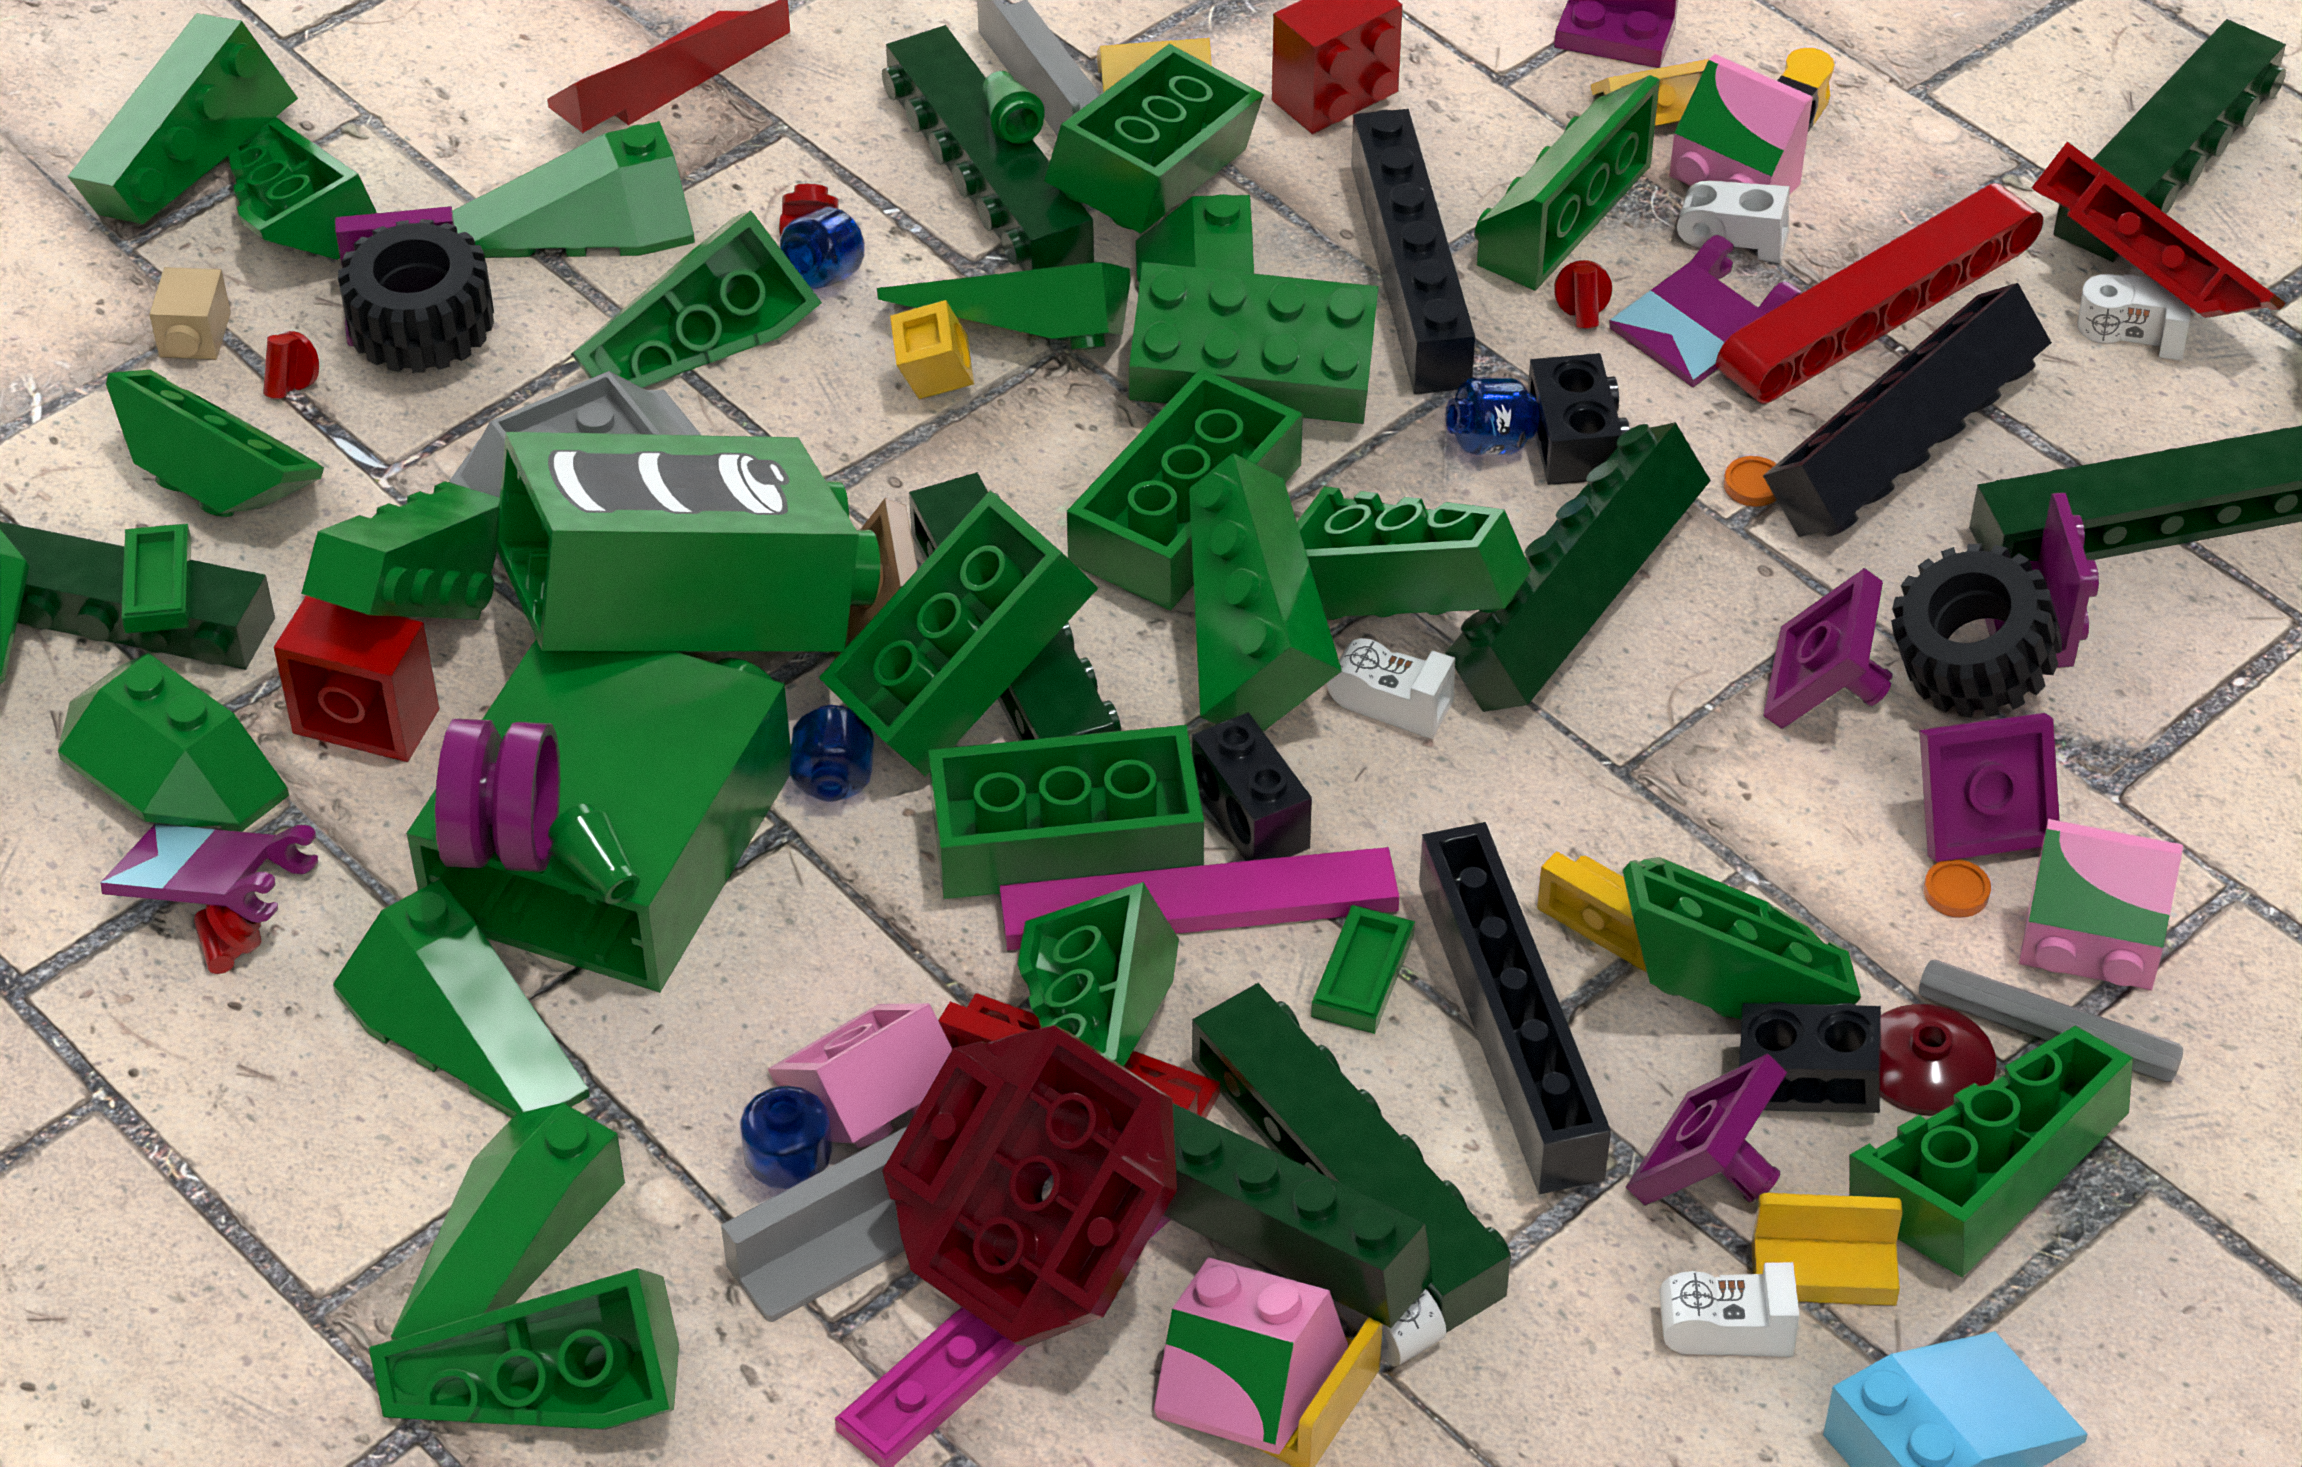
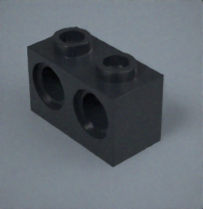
[1527,353,1630,485]
[1192,712,1312,861]
[1739,1002,1882,1113]

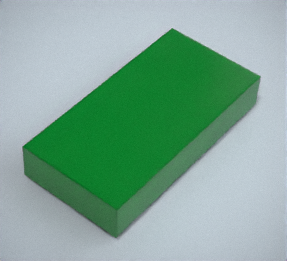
[121,523,191,634]
[1311,905,1415,1034]

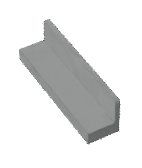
[977,0,1100,136]
[721,1126,908,1322]

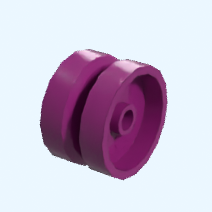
[435,718,561,872]

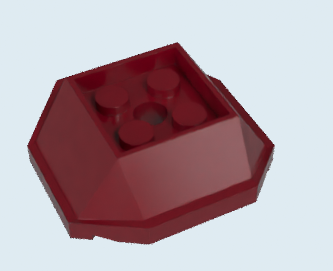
[882,1025,1177,1347]

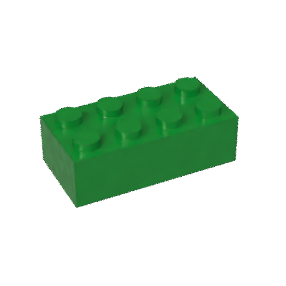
[1044,44,1264,234]
[1129,262,1379,424]
[1067,368,1303,611]
[819,490,1098,777]
[928,725,1204,899]

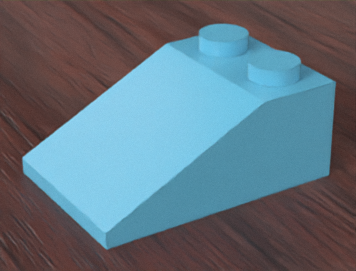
[1823,1331,2088,1467]

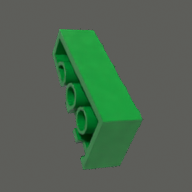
[301,481,500,620]
[1297,486,1531,620]
[1849,1025,2133,1278]

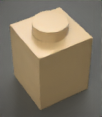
[149,267,231,360]

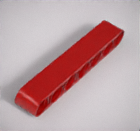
[1716,183,2043,404]

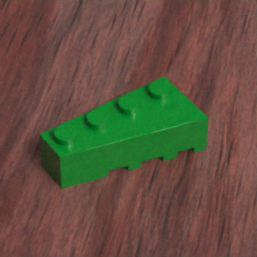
[67,13,298,224]
[1189,453,1342,732]

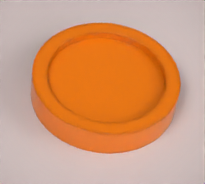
[1724,456,1777,507]
[1924,859,1991,918]

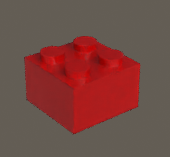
[1271,0,1403,134]
[273,595,440,762]

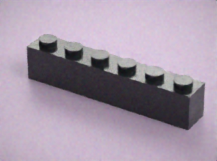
[1351,109,1475,394]
[1763,283,2052,537]
[1419,822,1611,1195]

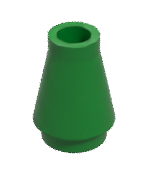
[983,71,1045,144]
[548,803,640,904]

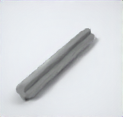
[1919,959,2183,1082]

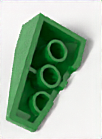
[229,117,377,260]
[1136,194,1254,290]
[571,210,822,388]
[333,879,590,1118]
[391,1102,625,1340]
[368,1268,679,1430]

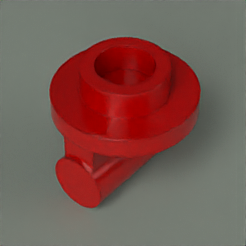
[779,183,839,239]
[1554,260,1612,328]
[263,331,319,398]
[193,904,261,974]

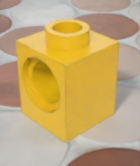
[890,300,974,399]

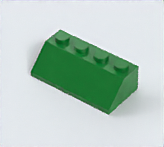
[1474,75,1660,291]

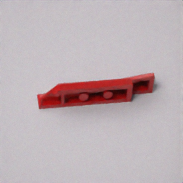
[547,0,790,133]
[2031,141,2286,318]

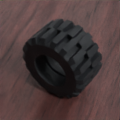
[338,219,494,373]
[1891,543,2062,718]

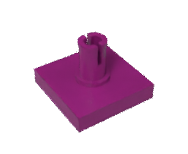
[1763,568,1893,729]
[1919,713,2060,862]
[1626,1054,1787,1206]

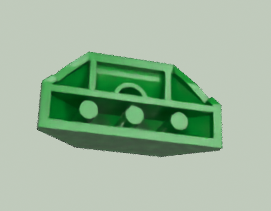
[106,369,324,517]
[58,653,289,832]
[1622,857,1862,1021]

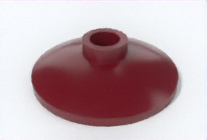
[1880,1004,1997,1116]

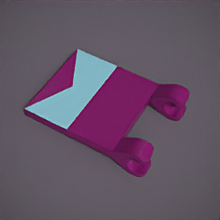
[1609,235,1801,388]
[100,824,318,923]

